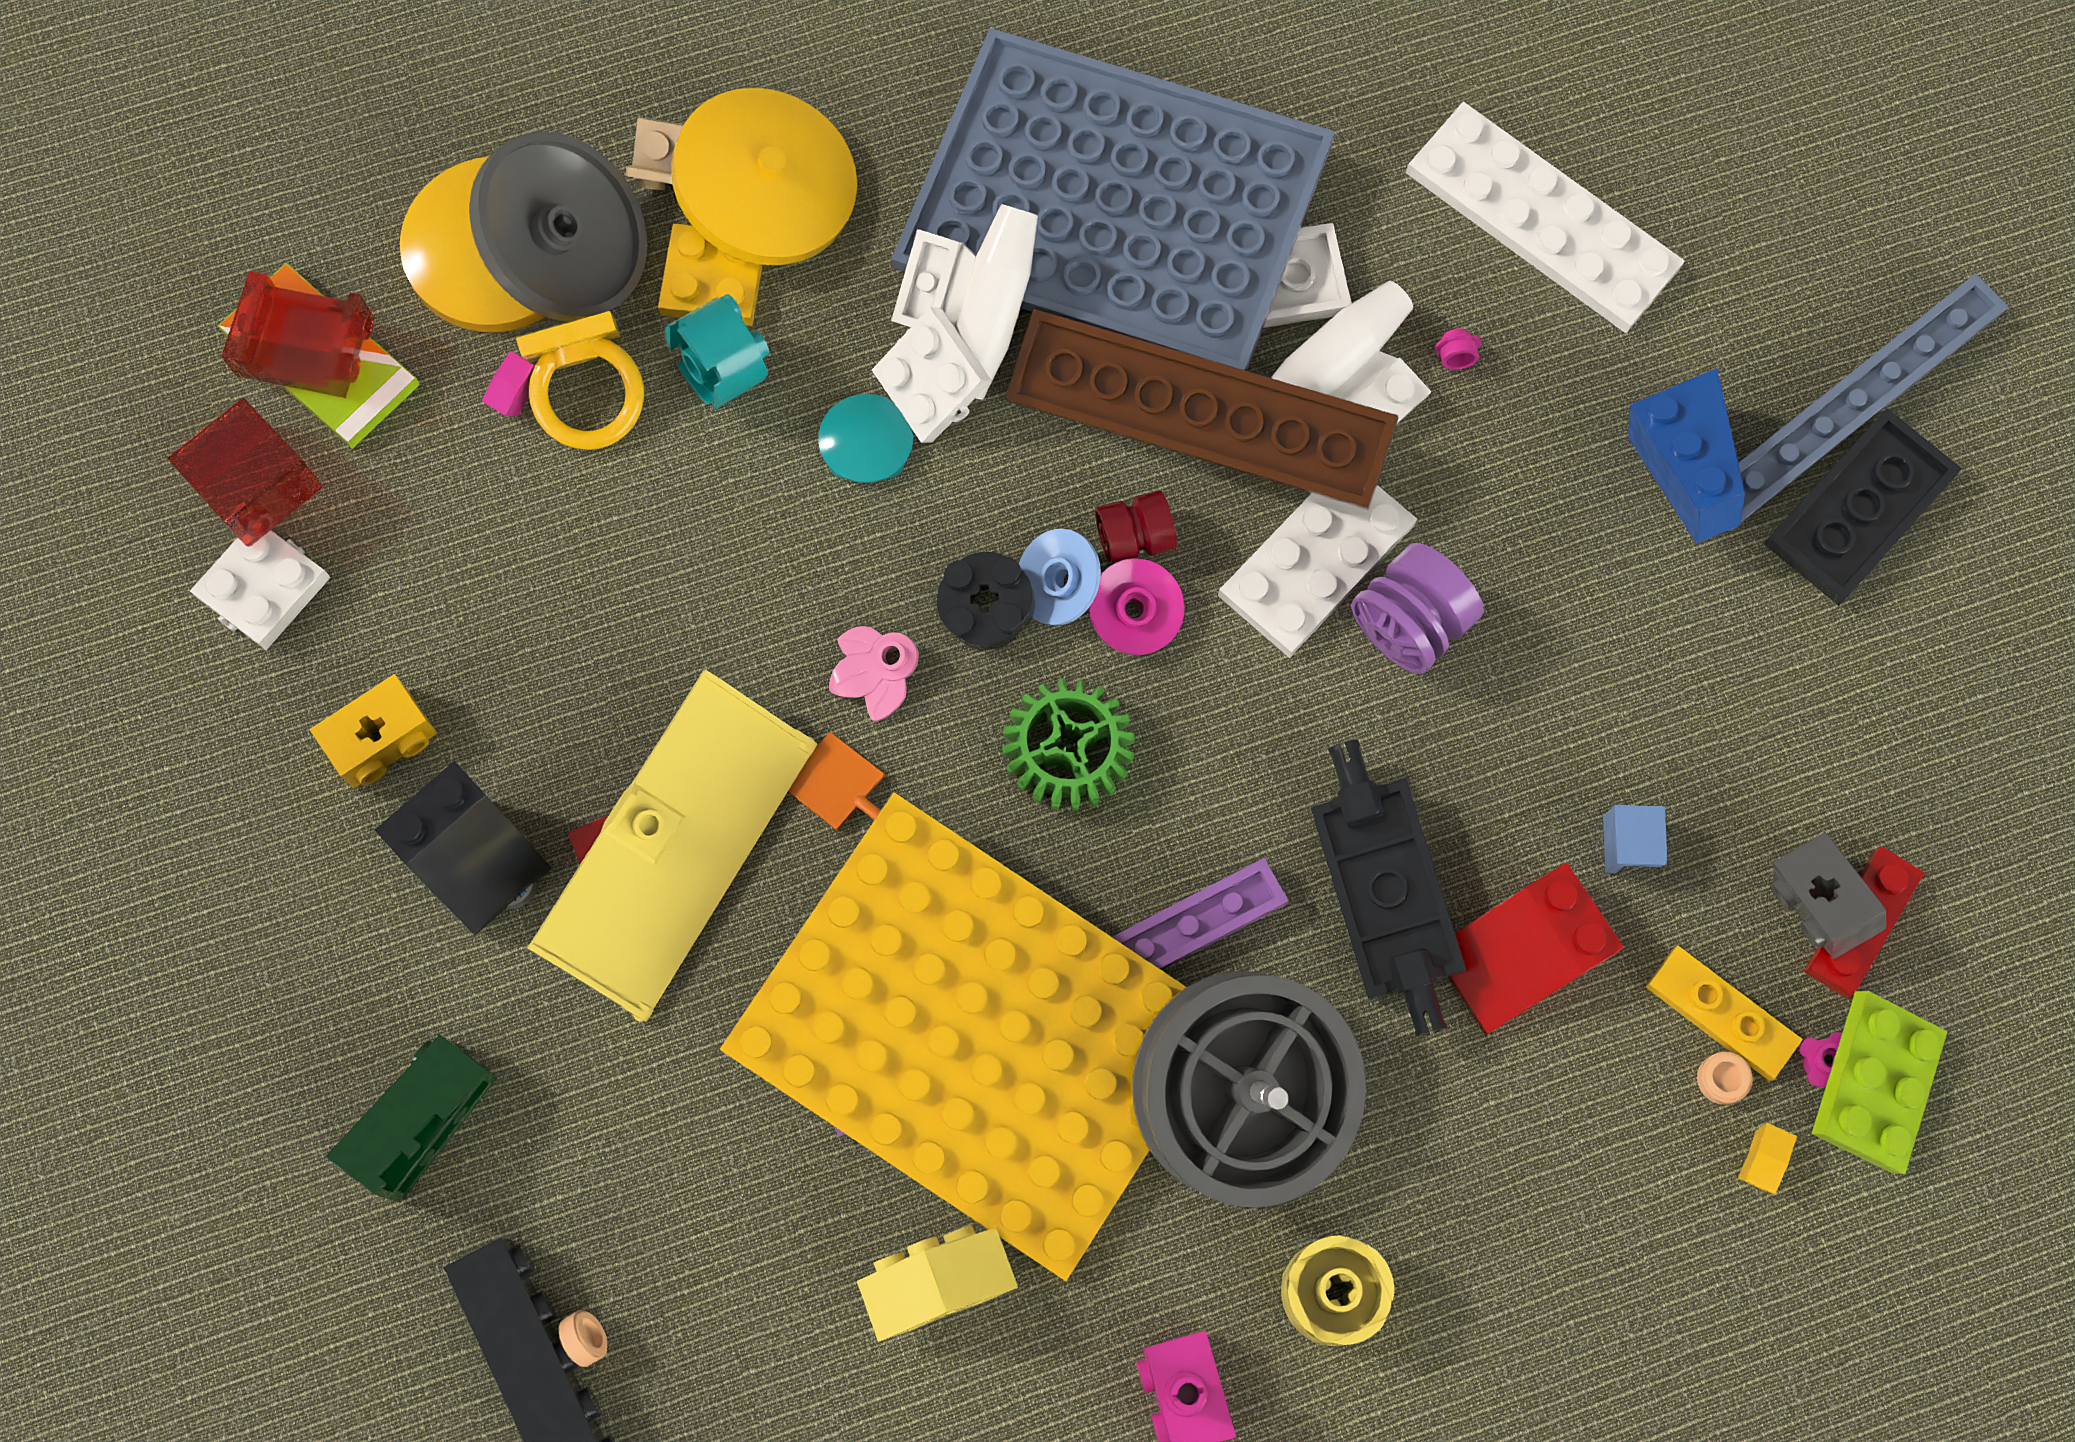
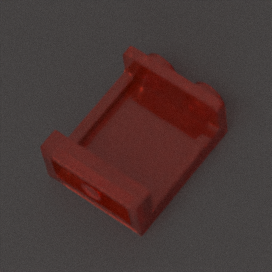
[221,271,374,398]
[167,397,323,547]

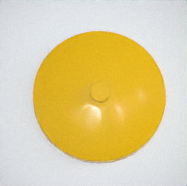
[671,88,857,265]
[400,157,545,333]

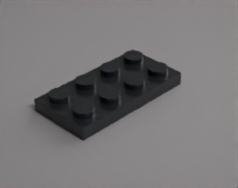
[1764,408,1962,606]

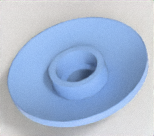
[1019,529,1101,625]

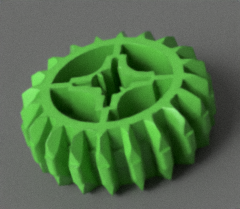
[1002,678,1135,811]

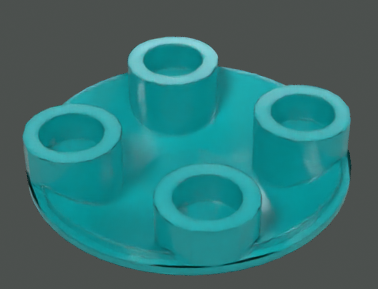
[818,394,913,483]

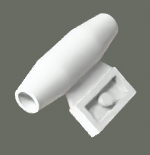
[891,204,1038,400]
[1271,281,1431,425]

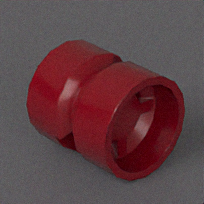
[1094,490,1177,566]

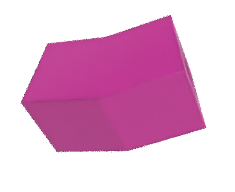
[482,351,535,416]

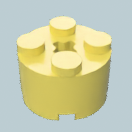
[1281,1235,1394,1346]

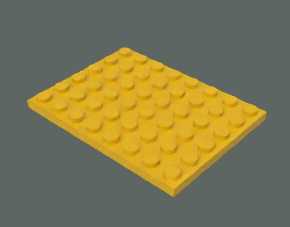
[720,792,1187,1281]

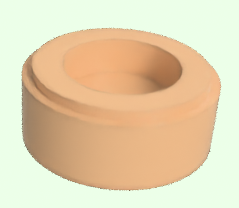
[1697,1052,1753,1105]
[559,1310,607,1367]

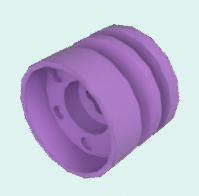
[1351,543,1484,674]

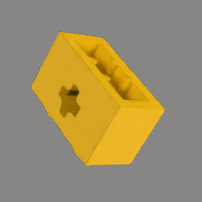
[309,674,437,788]

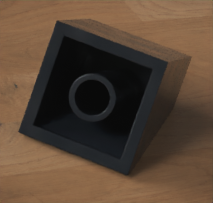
[375,761,552,936]

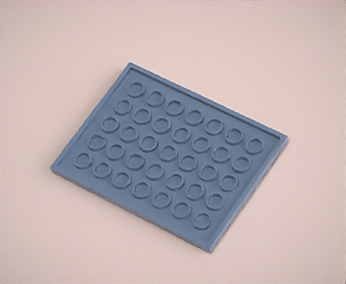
[891,28,1335,371]

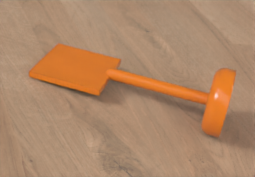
[788,732,885,831]

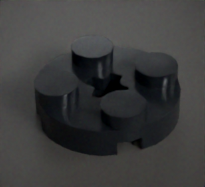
[937,552,1035,650]

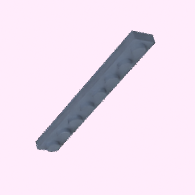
[1729,273,2009,532]

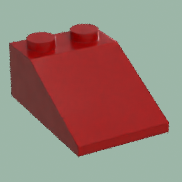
[1448,862,1624,1035]

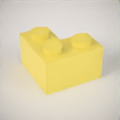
[857,1225,1018,1342]

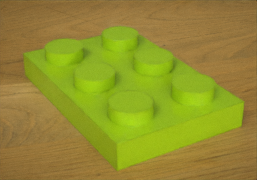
[1811,991,1948,1174]

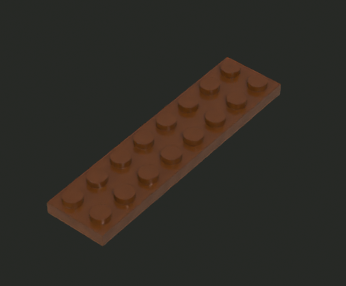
[1005,309,1398,510]

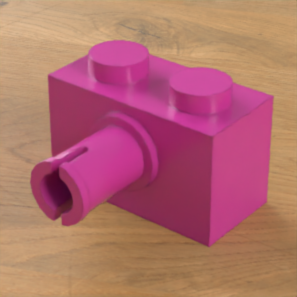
[1136,1331,1236,1442]

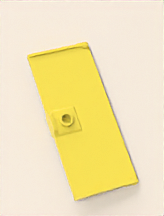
[527,670,818,1022]

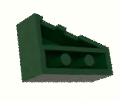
[325,1034,498,1203]

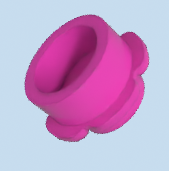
[1435,328,1482,370]

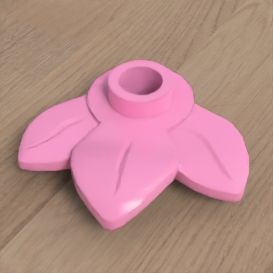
[829,626,919,722]

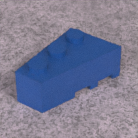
[1628,368,1745,544]

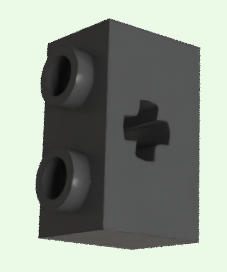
[1771,832,1886,960]

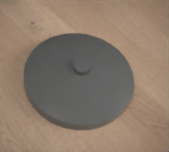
[469,132,647,321]

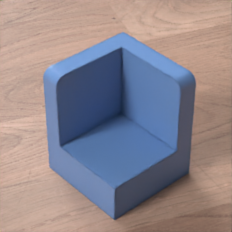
[1603,805,1667,873]

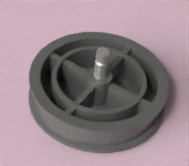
[1132,971,1366,1207]

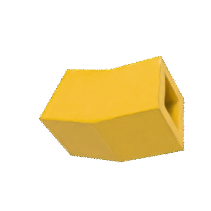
[1738,1123,1797,1194]

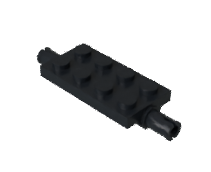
[1311,740,1467,1038]

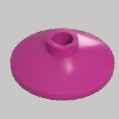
[1089,558,1184,655]

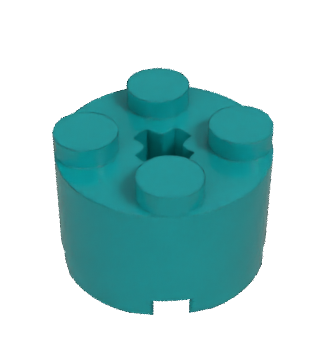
[665,294,770,409]

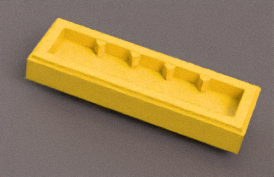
[1645,945,1803,1081]

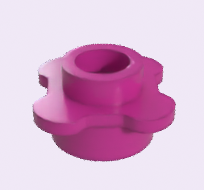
[1799,1032,1842,1088]

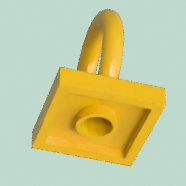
[516,311,644,450]

